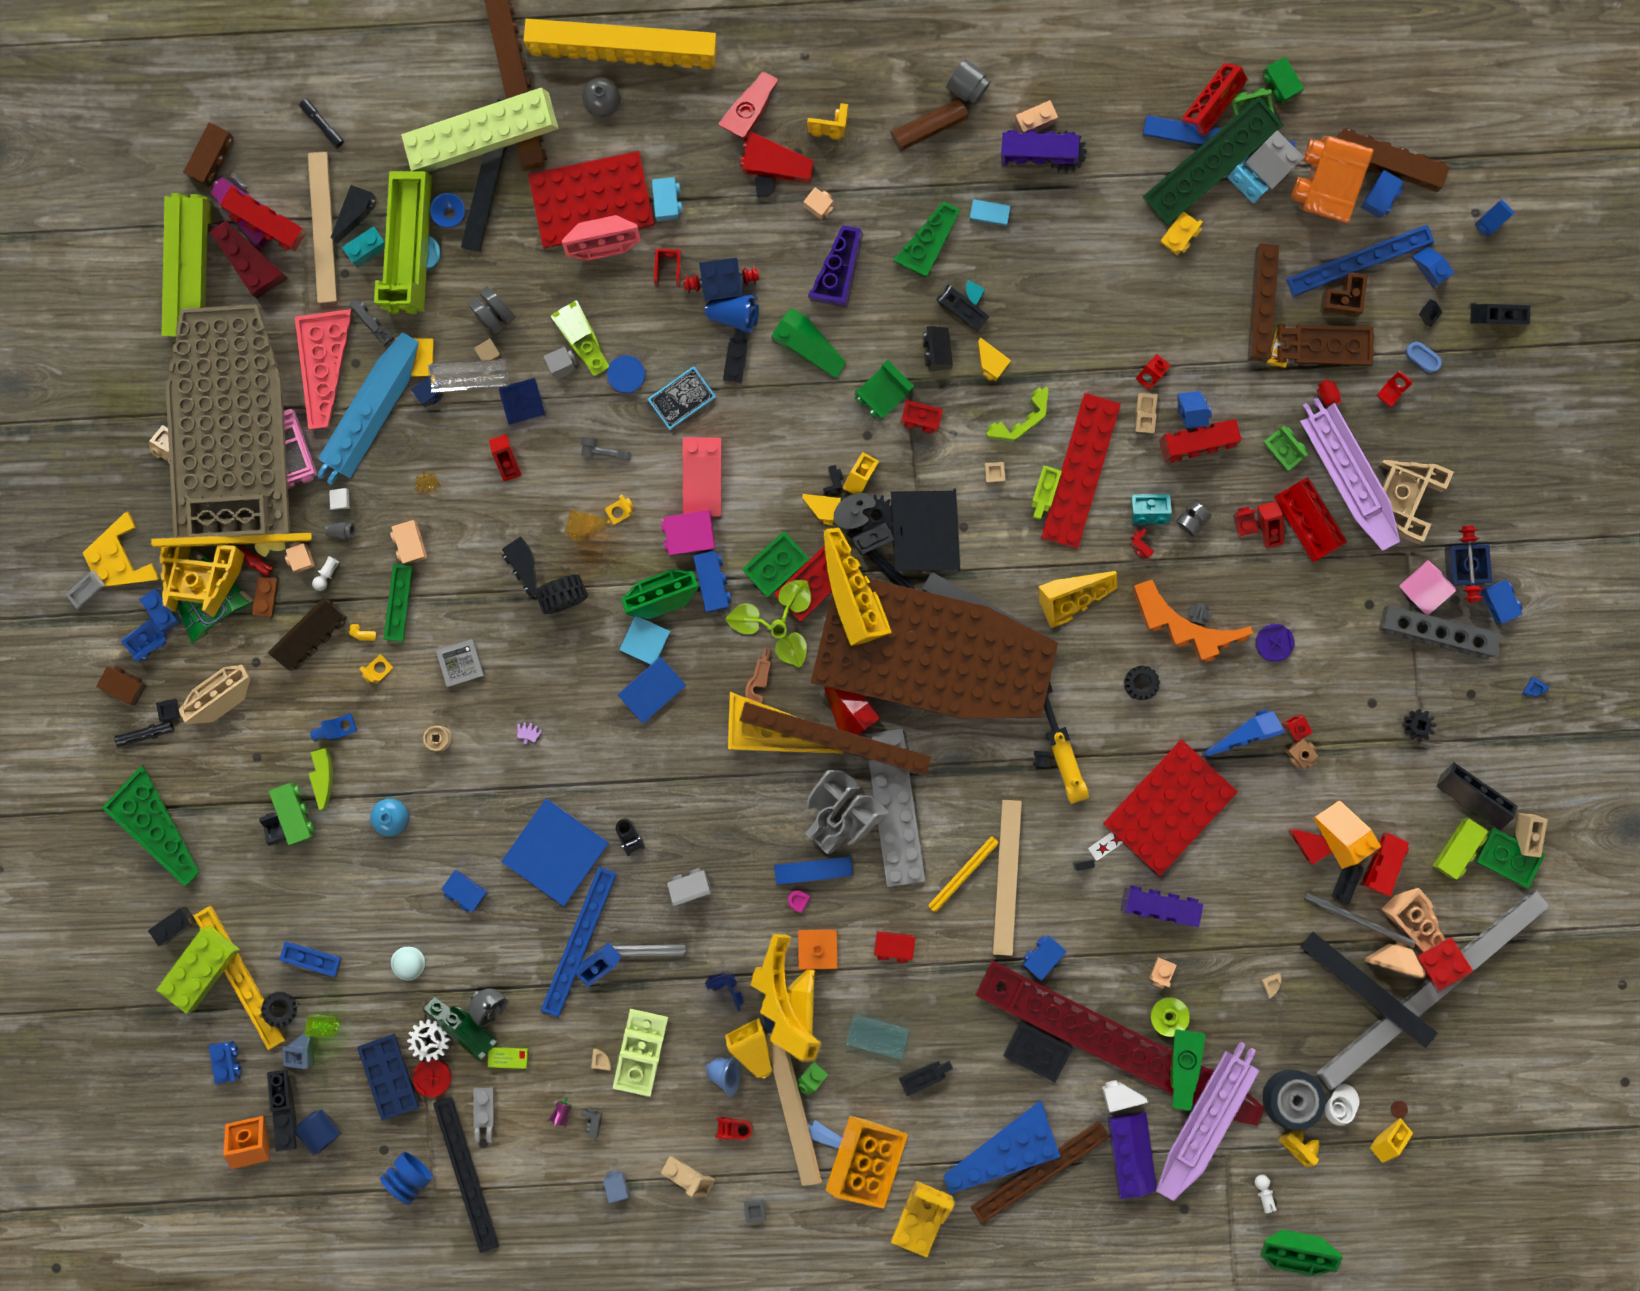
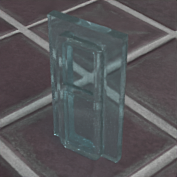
[846,1014,910,1059]

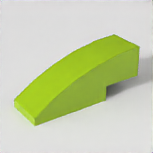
[308,748,333,810]

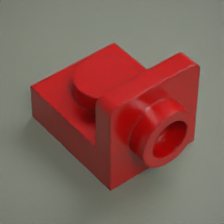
[1233,507,1258,537]
[1282,714,1313,741]

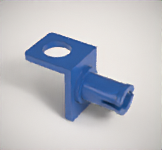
[310,713,357,742]

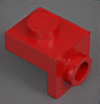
[1130,529,1155,559]

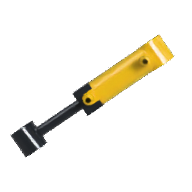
[1044,681,1089,804]

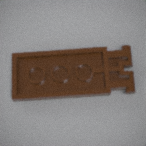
[1277,324,1374,366]

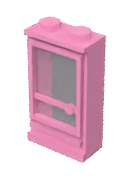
[284,409,317,489]

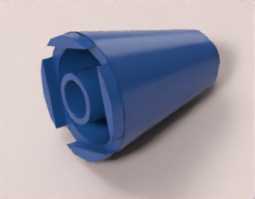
[705,295,759,333]

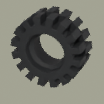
[1124,665,1160,700]
[261,992,297,1028]

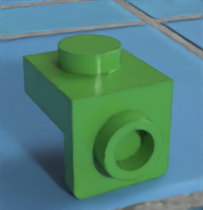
[796,1062,828,1096]

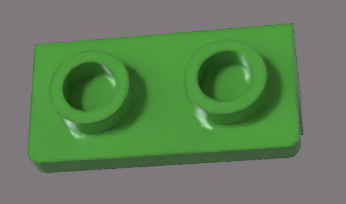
[1231,88,1275,117]
[1263,426,1308,472]

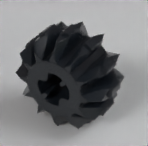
[1402,709,1437,742]

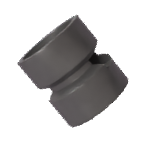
[1175,501,1212,537]

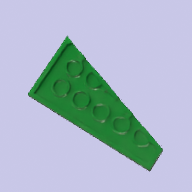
[101,765,200,887]

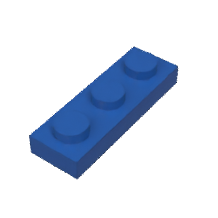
[279,941,342,977]

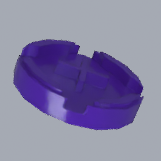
[1255,624,1294,662]

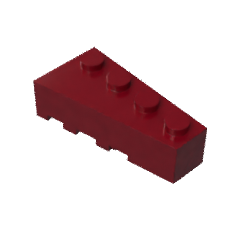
[210,221,288,299]

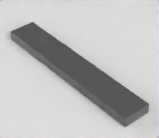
[922,572,1032,629]

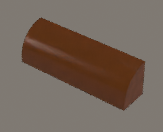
[890,99,969,152]

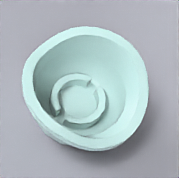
[391,947,425,980]

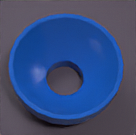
[430,193,465,228]

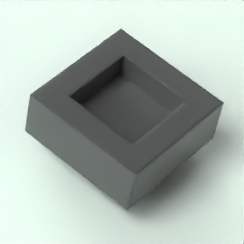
[744,1199,766,1223]

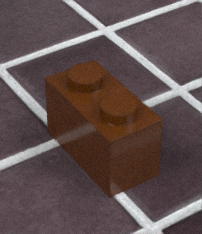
[96,665,146,705]

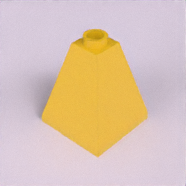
[725,1018,772,1079]

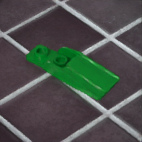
[1170,1029,1206,1111]

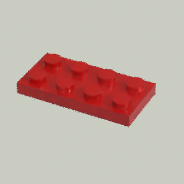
[774,545,832,622]

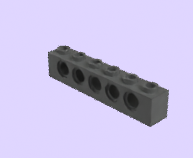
[1379,606,1501,660]

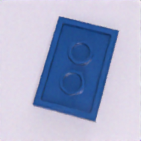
[617,656,686,723]

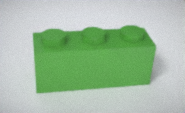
[269,783,315,845]

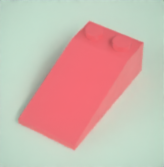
[682,438,722,517]

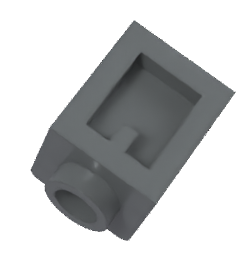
[580,1108,602,1139]

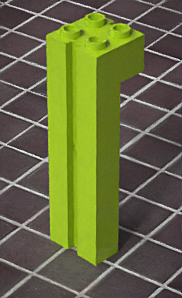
[374,171,432,314]
[162,193,213,337]

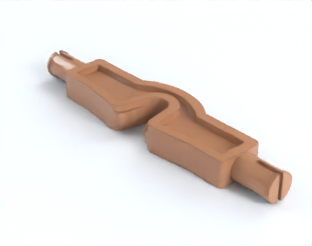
[745,648,772,703]

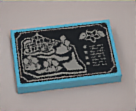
[648,366,716,430]

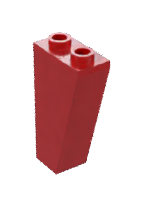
[740,132,813,184]

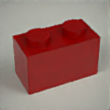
[874,931,915,963]

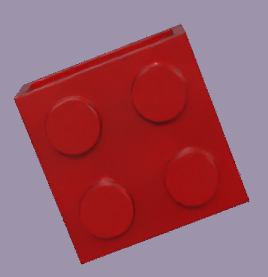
[1417,937,1473,993]

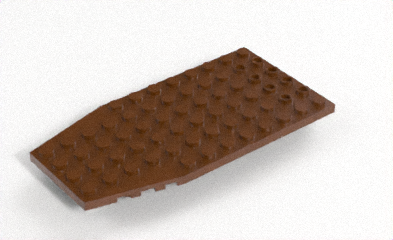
[811,578,1058,719]

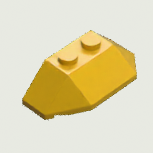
[787,969,815,1035]

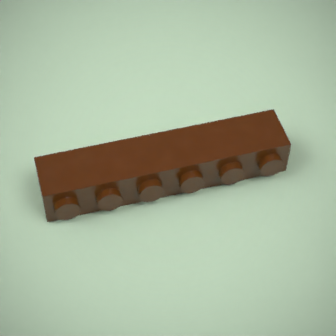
[1337,128,1450,193]
[1247,243,1279,362]

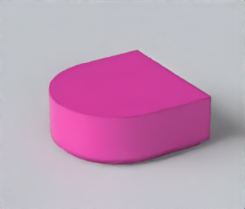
[788,890,811,913]

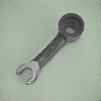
[581,437,631,460]

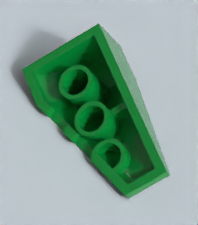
[771,308,846,379]

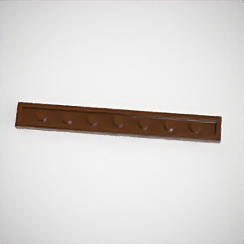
[971,1120,1111,1224]

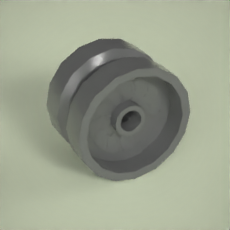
[467,286,516,335]

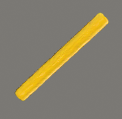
[928,837,999,912]

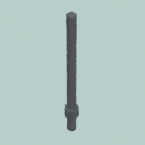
[1304,892,1416,948]

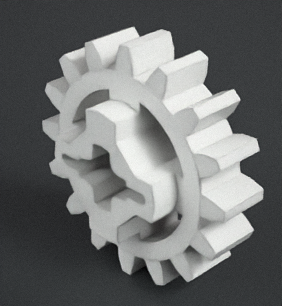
[407,1019,451,1062]

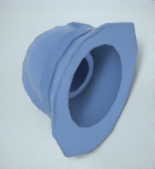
[706,1056,741,1097]

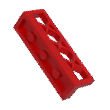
[1182,63,1248,136]

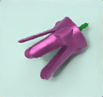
[547,1098,572,1129]

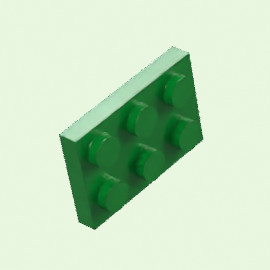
[742,531,810,598]
[1474,827,1546,889]

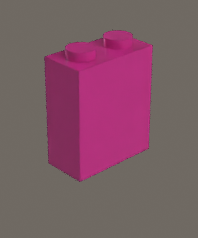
[661,510,716,555]

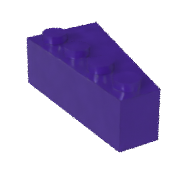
[1001,130,1080,166]

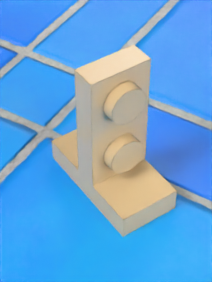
[661,1156,715,1197]

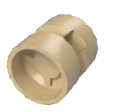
[423,726,453,751]

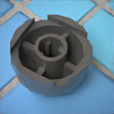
[582,77,620,117]
[469,988,508,1028]

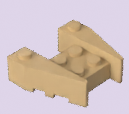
[1379,460,1454,545]

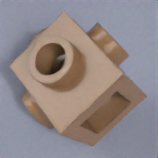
[1285,738,1318,769]

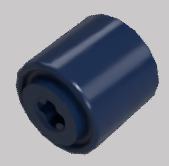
[294,1109,342,1156]

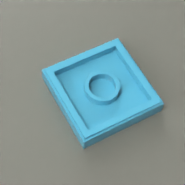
[619,617,670,664]

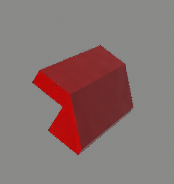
[1274,477,1347,562]

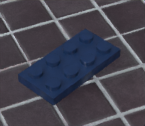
[357,1033,420,1121]

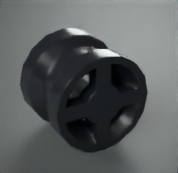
[1033,751,1053,767]

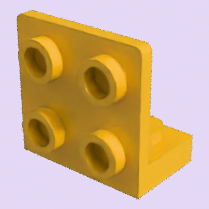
[807,103,848,139]

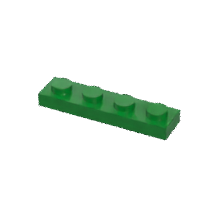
[383,564,413,642]

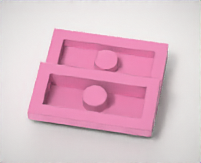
[1400,560,1456,615]

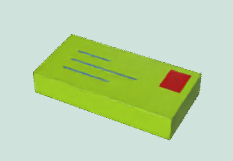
[488,1047,528,1069]

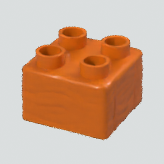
[1290,136,1373,224]

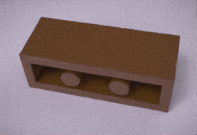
[183,122,234,187]

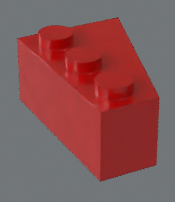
[1360,832,1409,897]

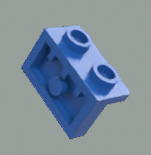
[209,1040,241,1084]

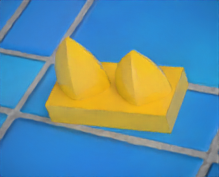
[1278,1130,1319,1168]

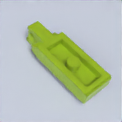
[1031,465,1062,520]

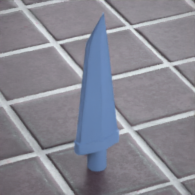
[807,1120,842,1149]

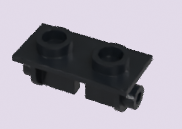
[1331,864,1364,904]

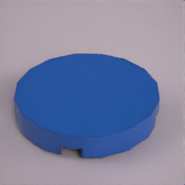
[607,355,645,394]

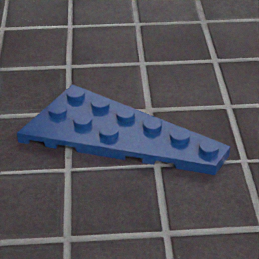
[943,1100,1060,1194]

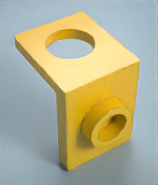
[605,495,634,525]
[359,654,394,684]

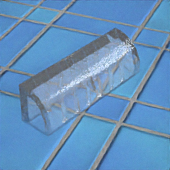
[428,359,508,392]

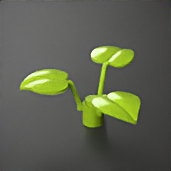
[726,580,811,668]

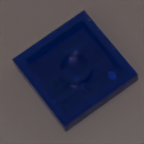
[498,378,546,425]

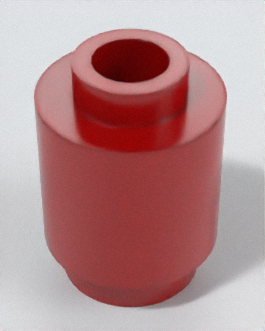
[1316,379,1342,407]

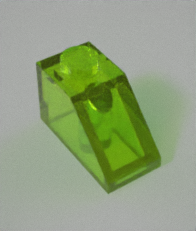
[304,1013,341,1037]

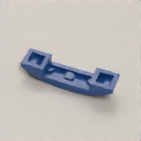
[774,856,853,884]

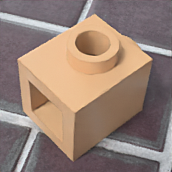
[803,187,834,220]
[285,542,315,573]

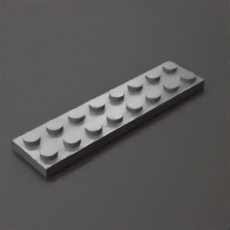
[865,729,925,887]

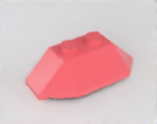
[562,215,641,261]

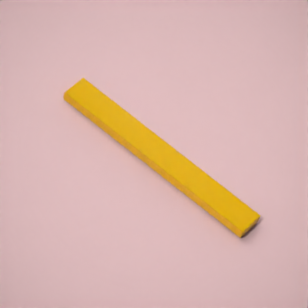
[151,533,312,548]
[193,906,286,1050]

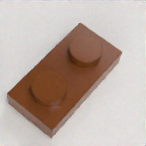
[252,577,278,617]

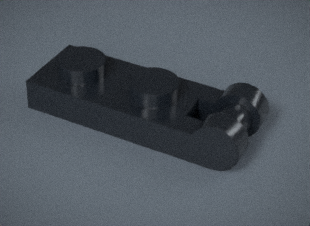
[936,285,990,333]

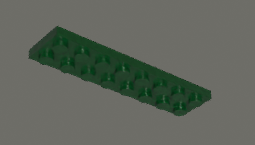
[1142,96,1284,226]

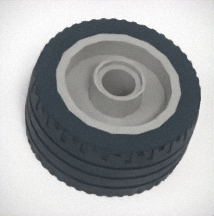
[1262,1069,1326,1130]

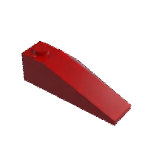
[824,687,880,735]

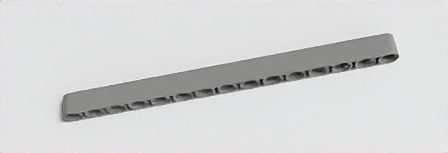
[1317,890,1549,1090]

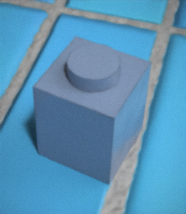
[603,1170,630,1203]

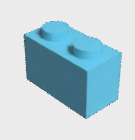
[652,177,682,221]

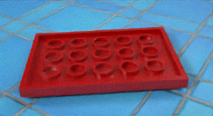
[528,151,655,249]
[1103,739,1238,876]

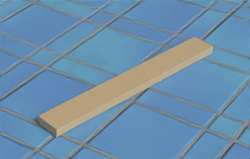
[308,152,338,304]
[993,800,1022,956]
[765,1033,822,1186]

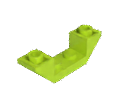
[985,387,1049,442]

